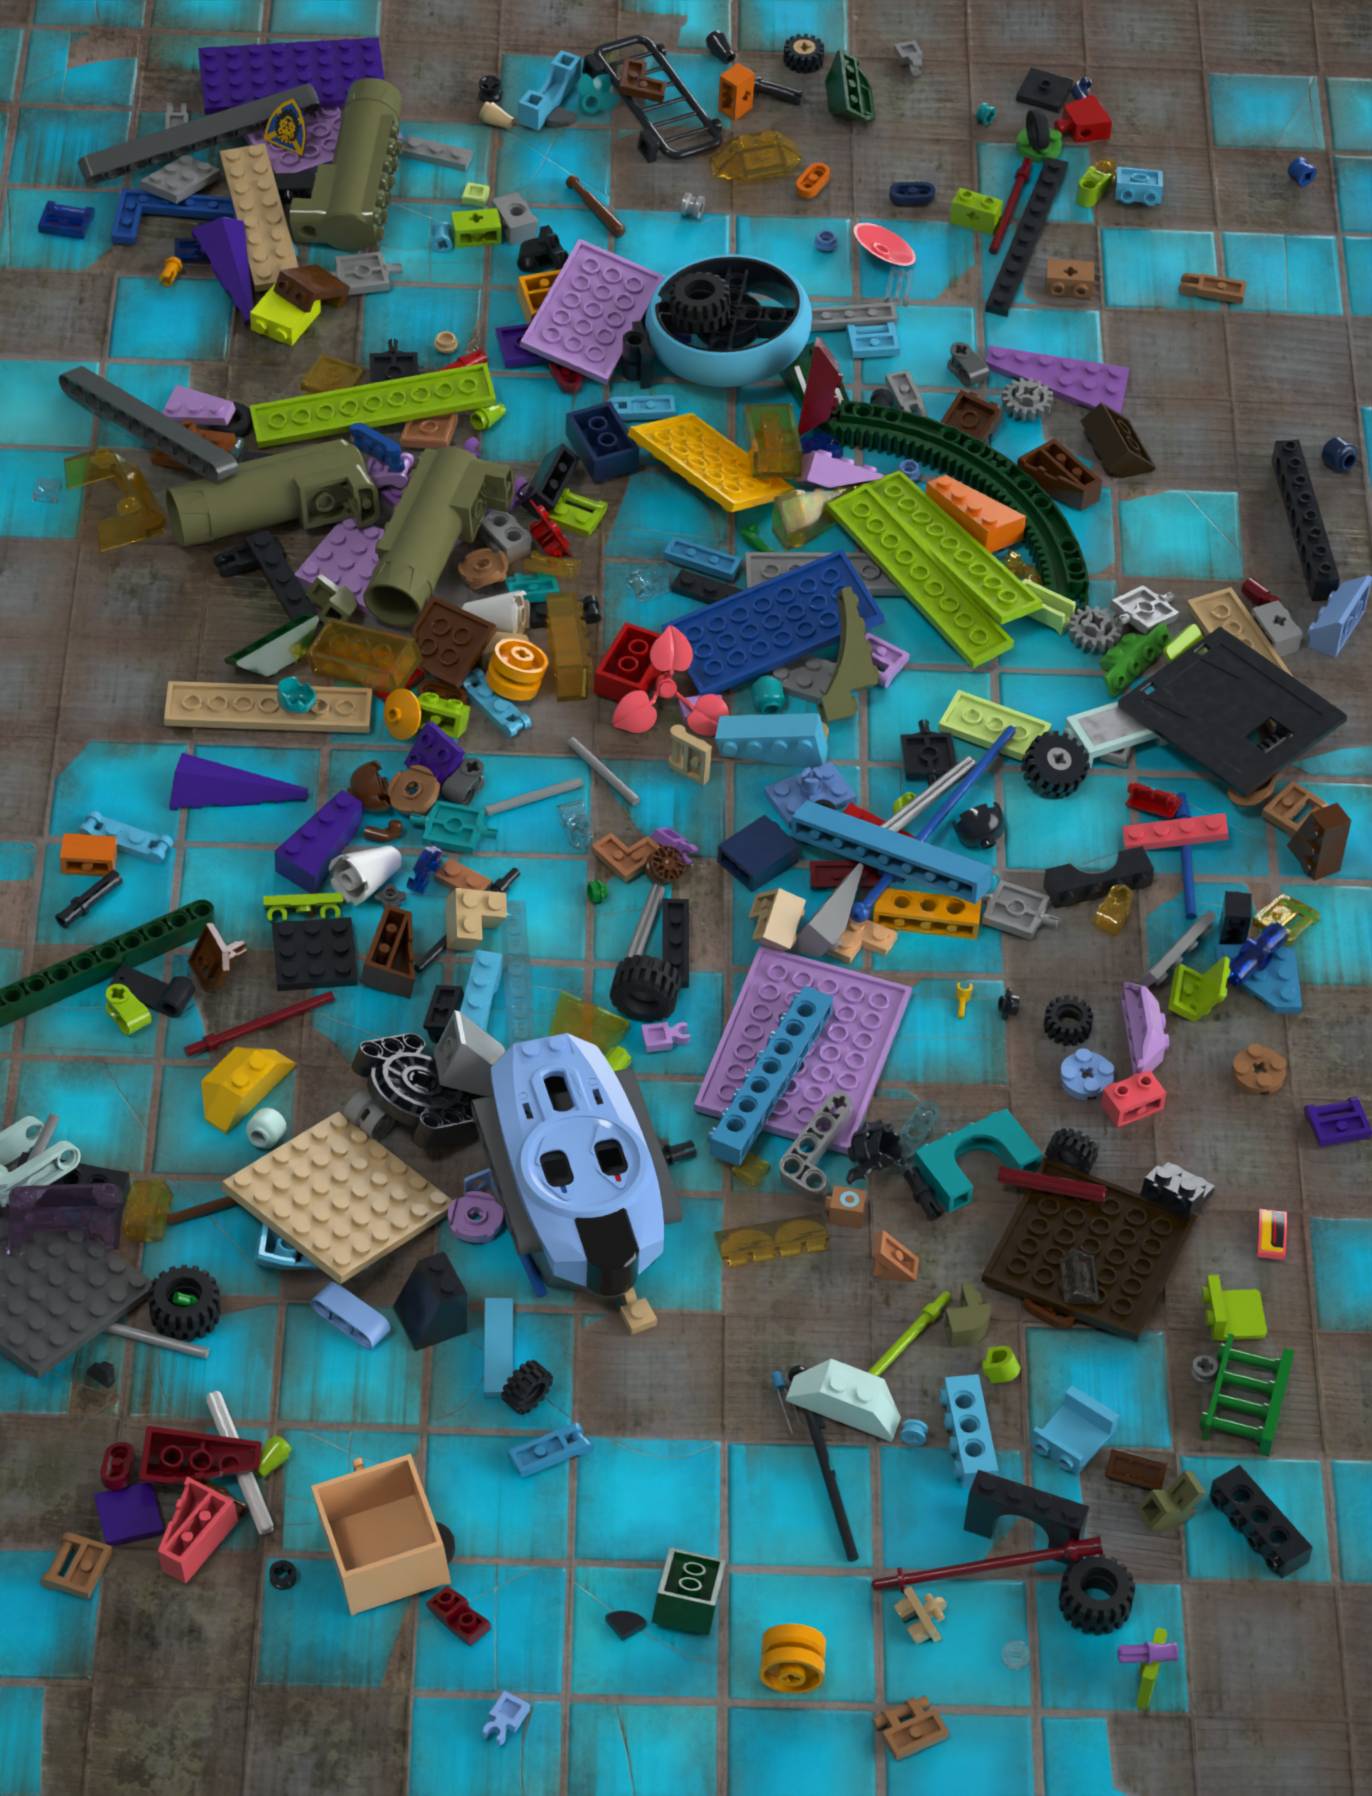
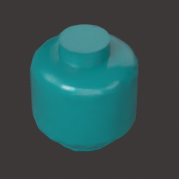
[750,675,785,715]

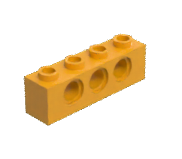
[873,888,982,940]

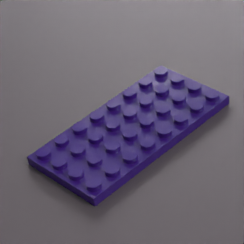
[198,37,385,115]

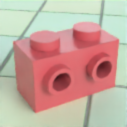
[1101,1070,1166,1128]

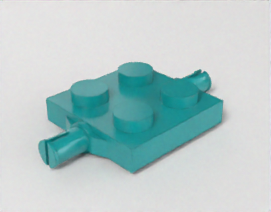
[410,800,498,855]

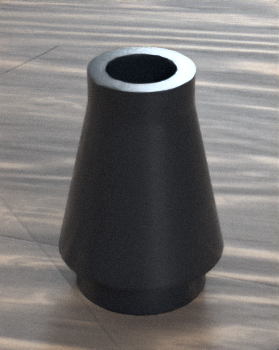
[706,30,736,64]

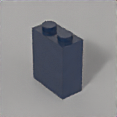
[717,815,800,892]

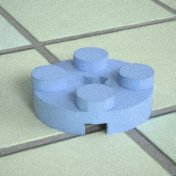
[1060,1048,1114,1100]

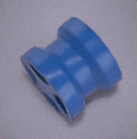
[1287,157,1317,186]

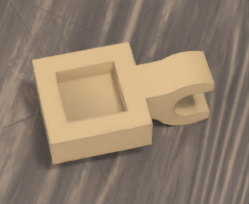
[619,1287,657,1335]

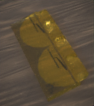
[714,1213,830,1267]

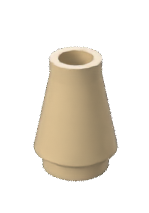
[479,102,515,130]

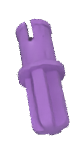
[1117,1641,1178,1665]

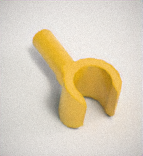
[955,982,973,1019]

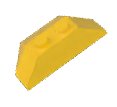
[201,1047,295,1135]

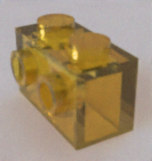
[120,1179,174,1243]

